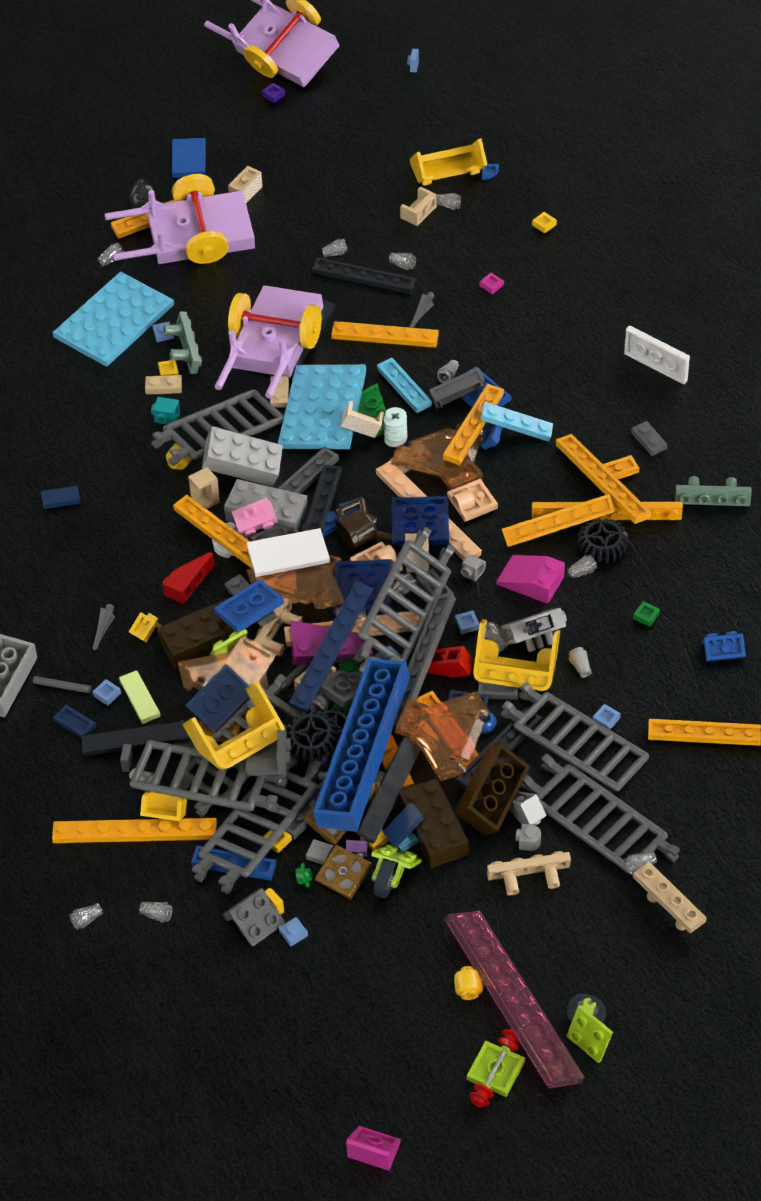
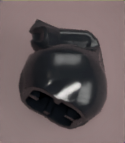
[129,178,157,209]

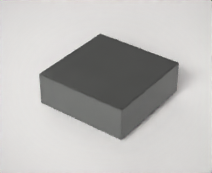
[120,744,133,772]

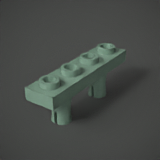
[163,312,202,374]
[675,476,752,506]

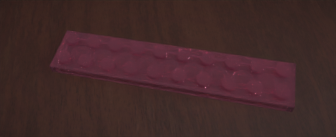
[444,911,585,1088]

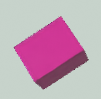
[346,1126,401,1171]

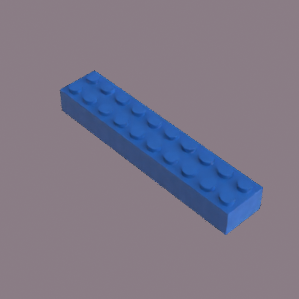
[313,658,410,832]

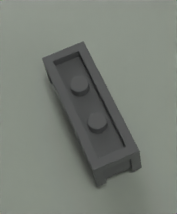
[429,368,485,409]

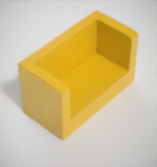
[140,791,187,821]

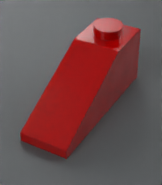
[162,552,214,604]
[427,646,474,678]

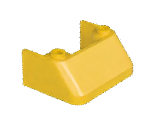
[410,139,487,186]
[473,619,560,691]
[182,681,285,770]

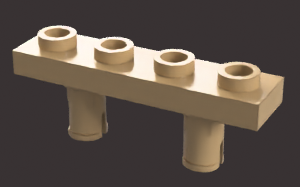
[247,594,302,664]
[487,851,571,895]
[633,862,706,933]

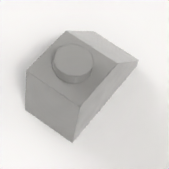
[509,791,547,825]

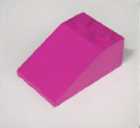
[496,555,565,604]

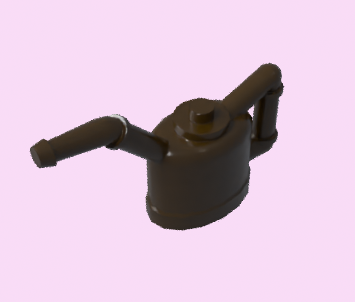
[335,497,405,550]

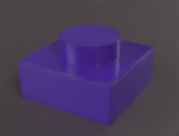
[262,83,285,103]

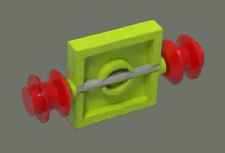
[467,1029,525,1107]

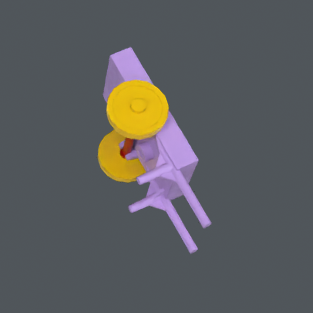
[204,0,339,87]
[105,174,255,264]
[215,286,324,398]

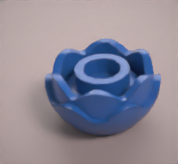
[472,711,497,734]

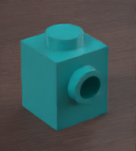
[151,397,180,424]

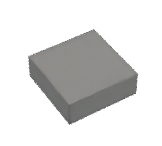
[306,839,333,865]

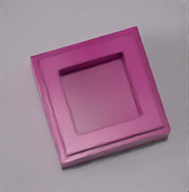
[479,273,504,294]

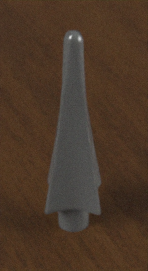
[409,292,434,328]
[93,604,115,650]

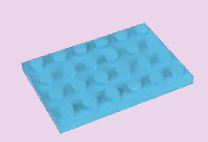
[53,272,174,367]
[278,364,367,449]

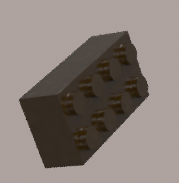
[157,599,243,669]
[454,743,530,836]
[399,778,468,868]

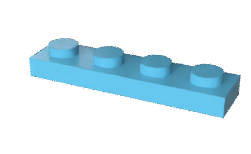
[377,358,432,413]
[480,402,553,442]

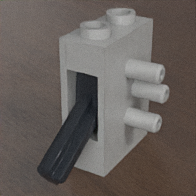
[500,608,567,652]

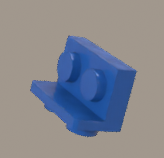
[702,631,746,662]

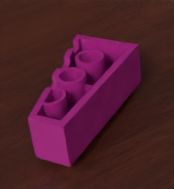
[290,620,372,665]

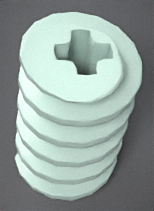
[384,407,407,447]

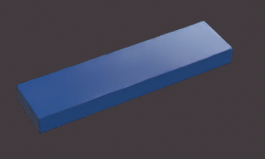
[191,846,277,881]

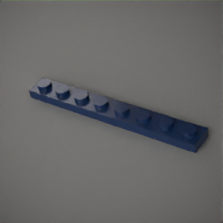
[289,581,373,714]

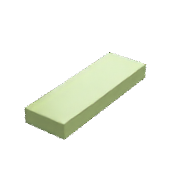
[119,671,160,724]

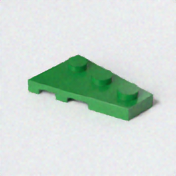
[358,383,386,437]

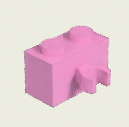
[232,498,278,536]

